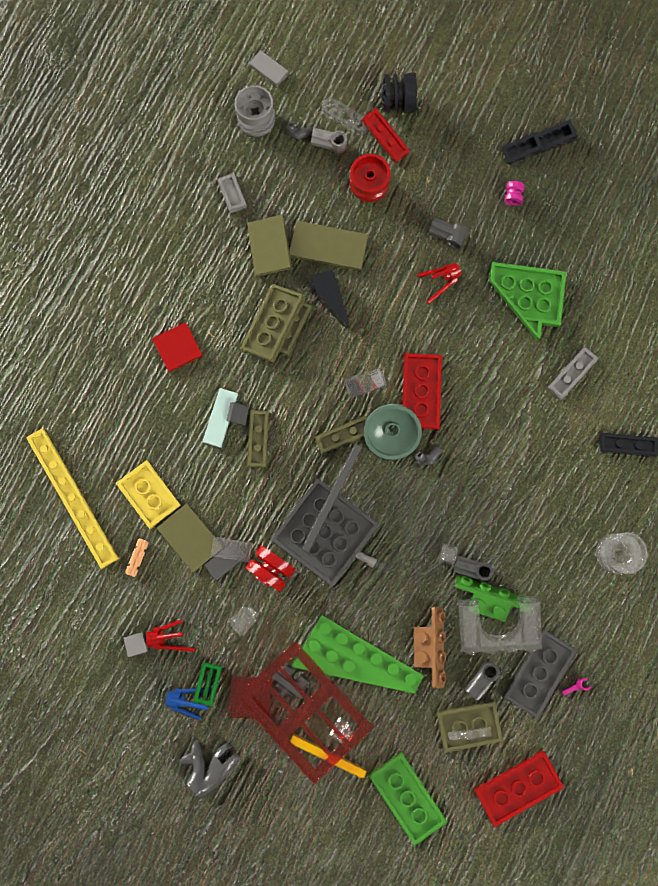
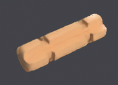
[125,539,149,577]

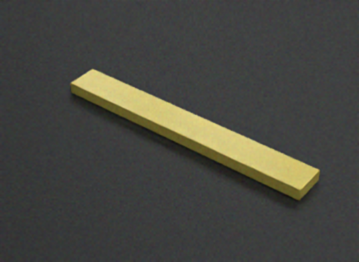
[26,428,119,569]

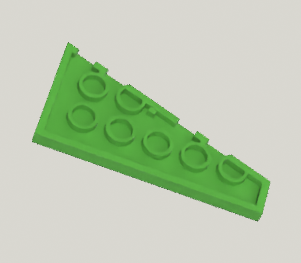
[292,615,424,693]

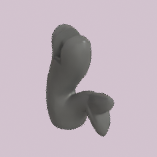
[179,739,241,799]

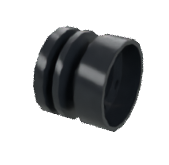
[381,73,417,114]

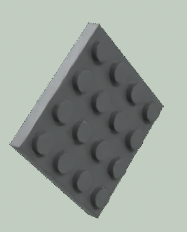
[271,478,379,587]

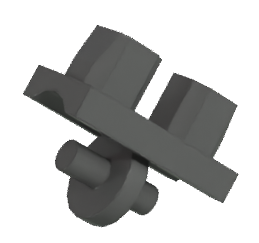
[272,663,311,699]

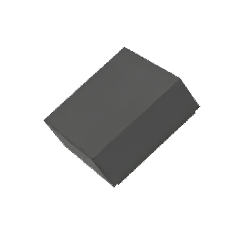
[226,402,249,426]

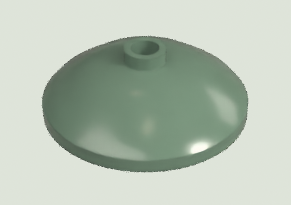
[364,404,422,460]

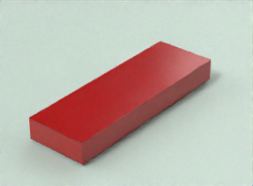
[361,108,410,163]

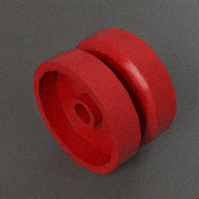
[349,154,391,202]
[245,545,296,592]

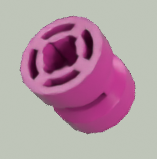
[504,181,525,206]

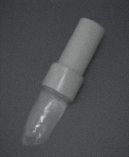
[356,551,389,574]

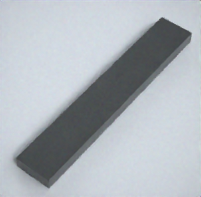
[302,444,362,553]

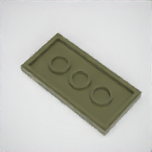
[289,220,368,271]
[240,283,306,363]

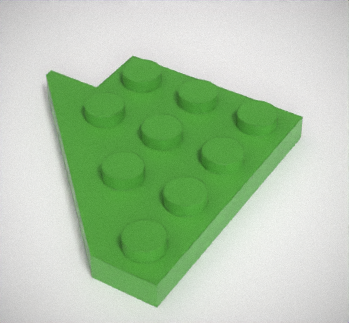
[489,262,566,340]

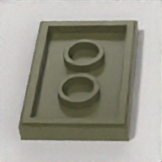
[247,215,292,277]
[157,503,224,573]
[436,701,503,753]

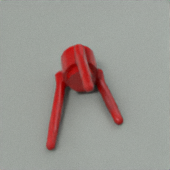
[417,263,462,304]
[146,620,195,652]

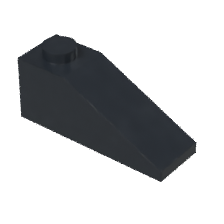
[309,269,349,328]

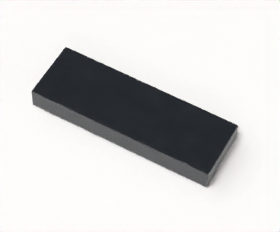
[599,432,658,457]

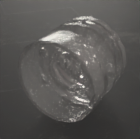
[596,532,648,574]

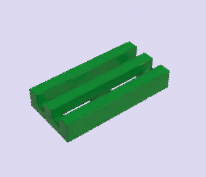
[193,662,222,707]

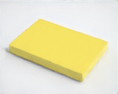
[116,460,181,529]

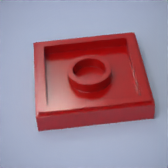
[152,322,203,372]

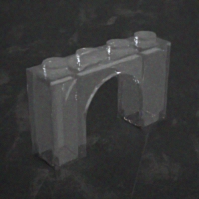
[458,596,542,654]

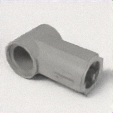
[311,128,348,154]

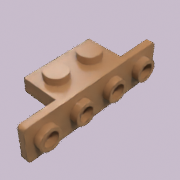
[414,607,446,688]

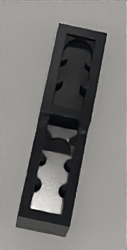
[502,119,577,164]

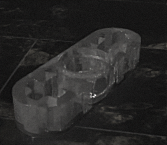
[322,98,368,135]

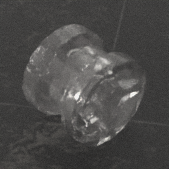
[438,543,458,566]

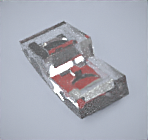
[344,367,388,398]

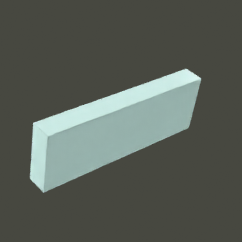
[202,388,238,448]

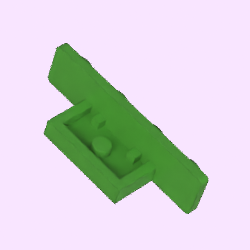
[455,575,532,622]

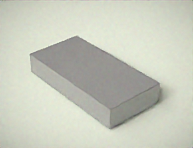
[249,50,288,87]
[217,173,247,214]

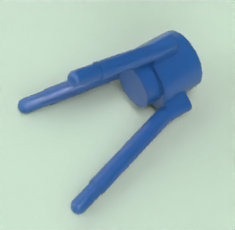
[166,688,211,720]

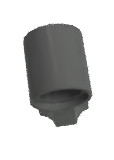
[428,217,468,249]
[453,556,494,582]
[464,661,500,700]

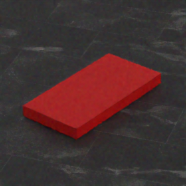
[402,353,442,430]
[474,750,565,828]

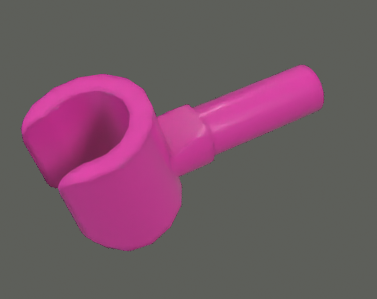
[562,678,591,695]

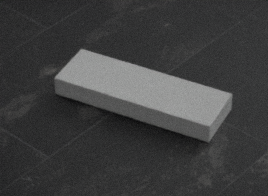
[547,346,599,400]

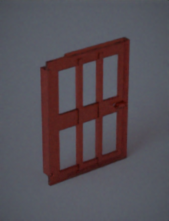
[236,641,374,784]

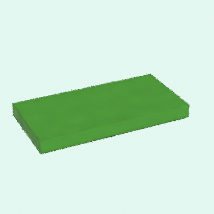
[368,752,447,846]

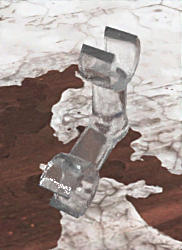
[448,727,492,741]

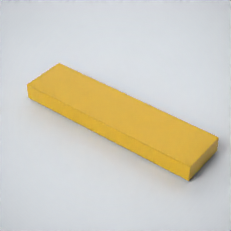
[290,734,367,778]

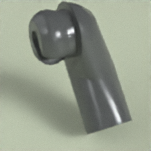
[286,122,313,140]
[415,446,443,465]

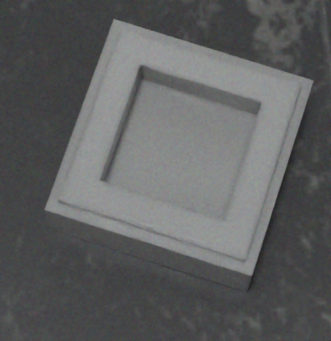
[123,632,148,657]

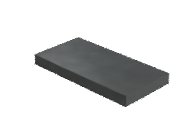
[503,629,578,719]

